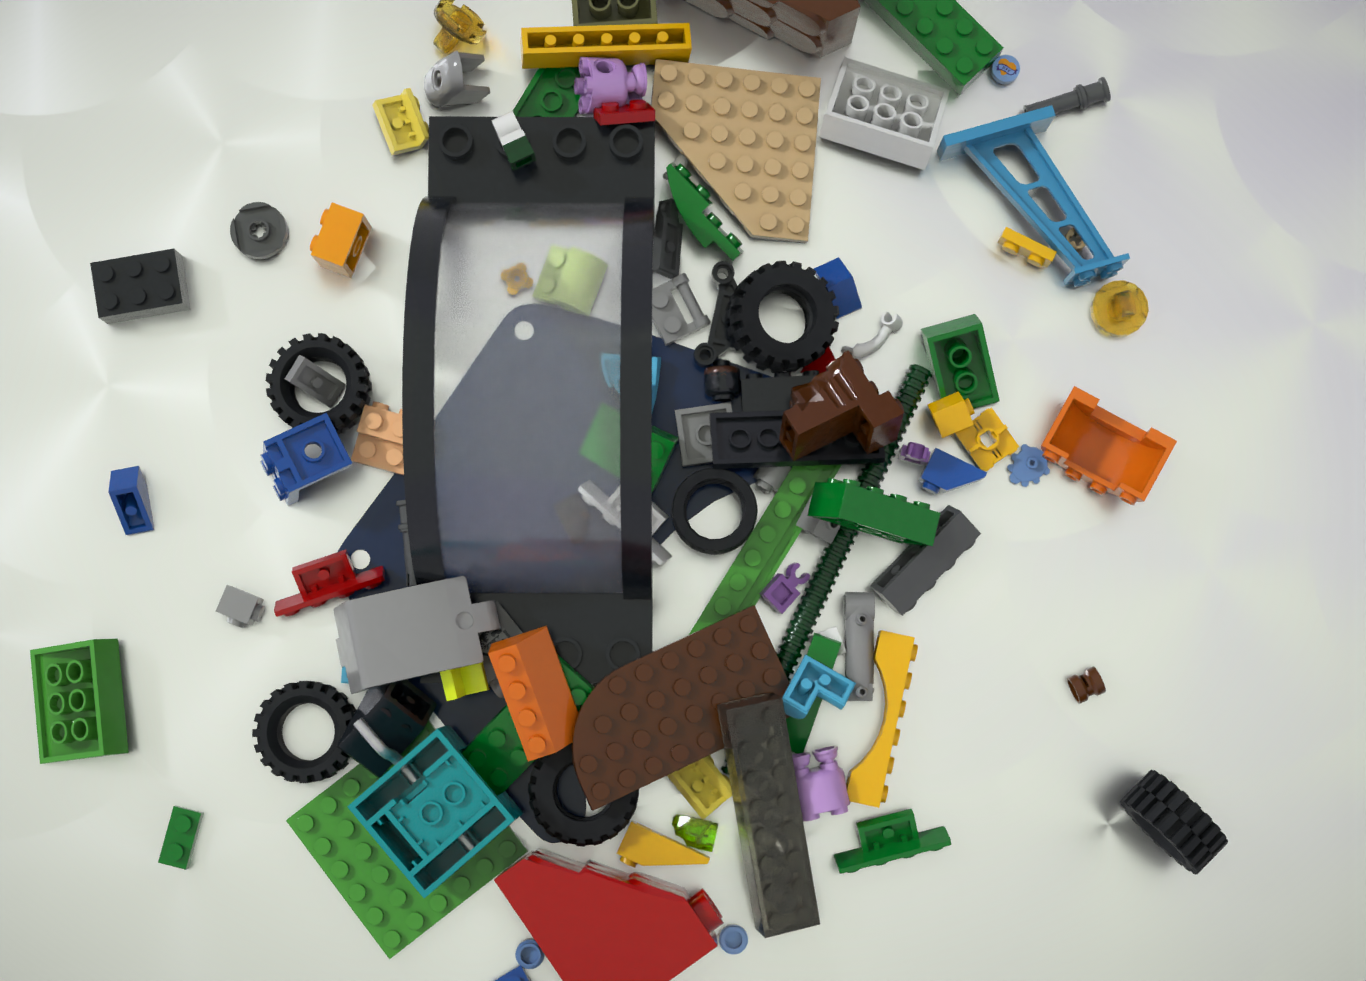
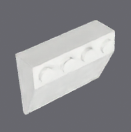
[819,57,950,170]

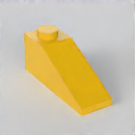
[616,820,710,868]

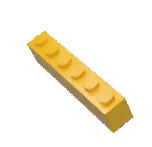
[520,23,692,69]

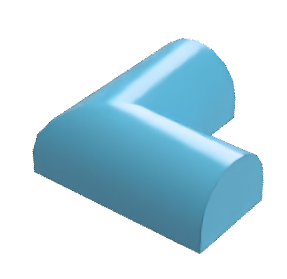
[779,655,856,719]

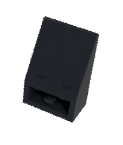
[337,679,437,778]

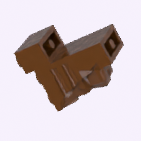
[779,351,904,461]

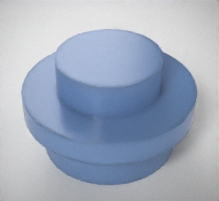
[515,939,545,969]

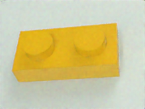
[997,227,1057,267]

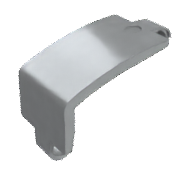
[334,576,501,694]

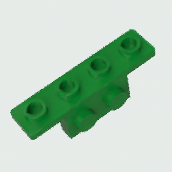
[834,809,951,874]

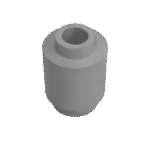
[753,466,791,493]

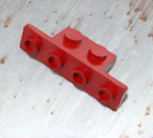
[274,549,385,617]

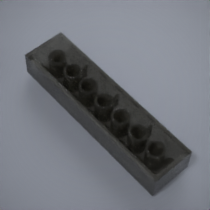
[717,692,820,938]

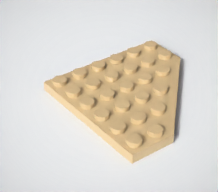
[651,59,821,243]

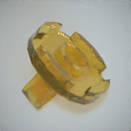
[433,0,486,54]
[1091,280,1149,337]

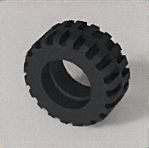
[726,261,839,373]
[528,743,639,847]

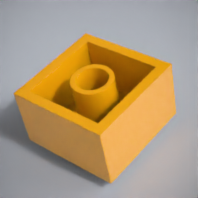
[310,202,372,278]

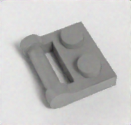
[652,273,711,346]

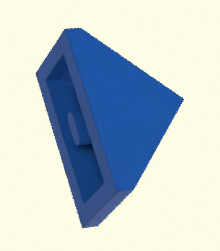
[814,257,862,320]

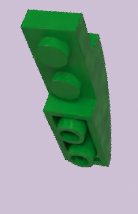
[666,163,744,261]

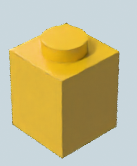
[927,391,975,438]

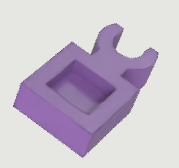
[898,442,931,466]
[759,563,810,614]

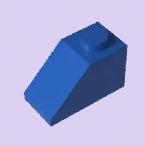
[918,448,987,495]
[108,466,154,535]

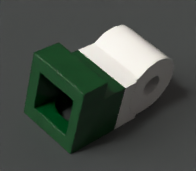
[491,111,536,171]

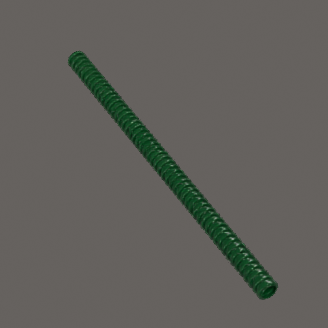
[721,364,933,780]

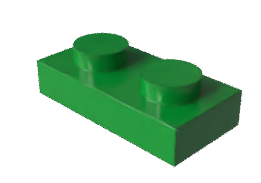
[158,806,204,870]

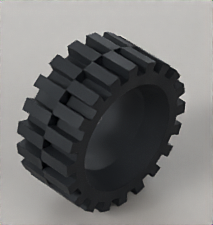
[265,333,372,435]
[252,681,356,783]
[1120,770,1228,875]

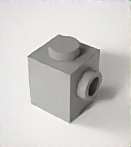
[796,495,840,544]
[216,585,265,628]

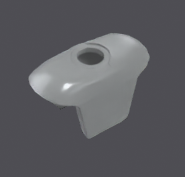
[424,50,490,107]

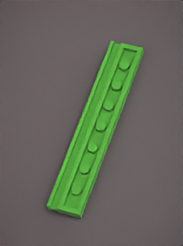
[689,465,842,635]

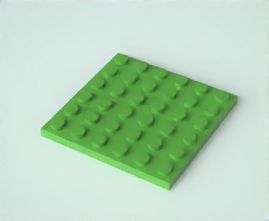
[286,720,528,959]

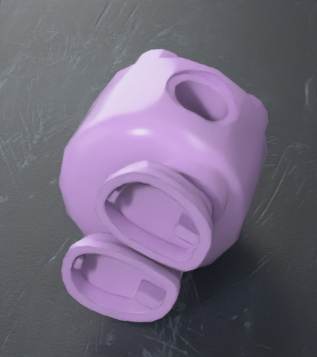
[574,57,647,115]
[783,746,851,821]

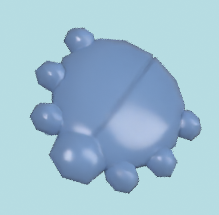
[1007,444,1050,487]

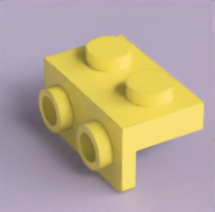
[372,88,429,155]
[667,755,736,820]

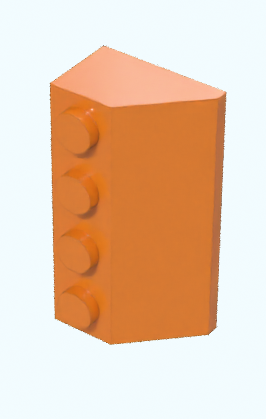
[488,626,578,762]

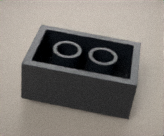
[90,248,191,324]

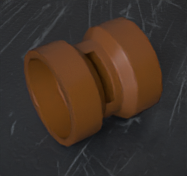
[1067,666,1106,704]

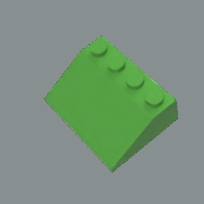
[30,638,129,764]

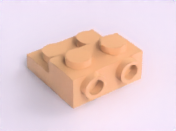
[351,401,404,476]

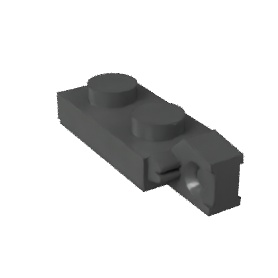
[653,198,683,279]

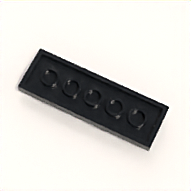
[709,410,885,469]

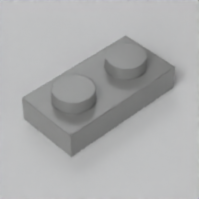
[285,355,345,408]

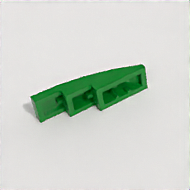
[775,633,841,754]

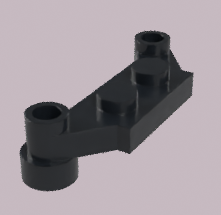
[693,261,737,367]

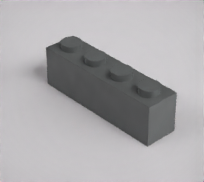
[870,505,981,616]

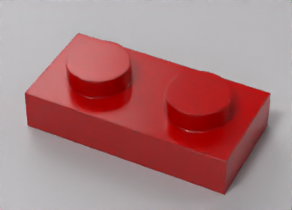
[593,99,655,125]

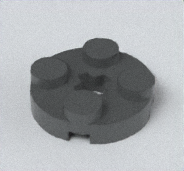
[230,202,288,259]

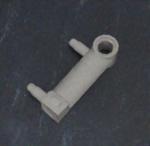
[844,592,875,701]

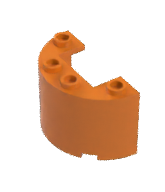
[1041,386,1177,505]

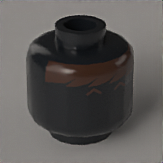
[704,360,741,402]

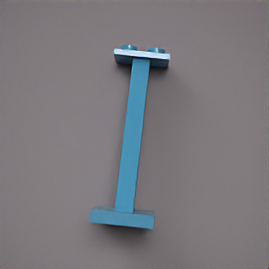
[937,105,1130,287]

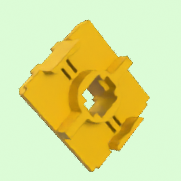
[955,408,1019,471]

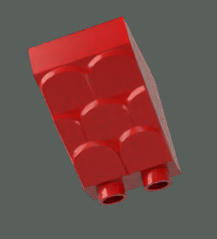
[494,849,724,981]

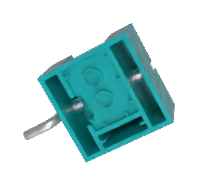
[347,717,523,898]

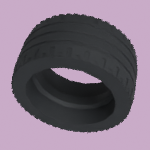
[672,468,758,555]

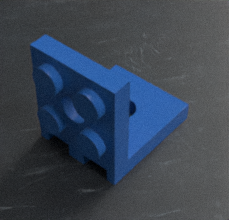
[260,413,352,506]

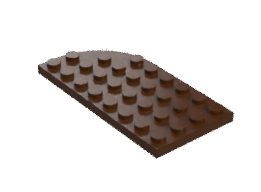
[572,605,790,811]

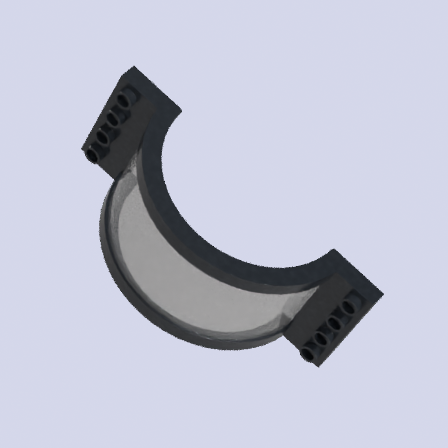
[402,116,655,684]

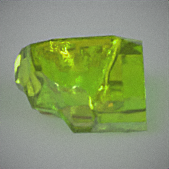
[672,814,718,852]

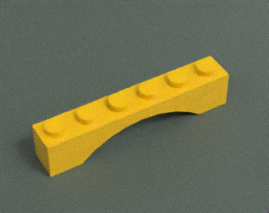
[846,630,918,808]

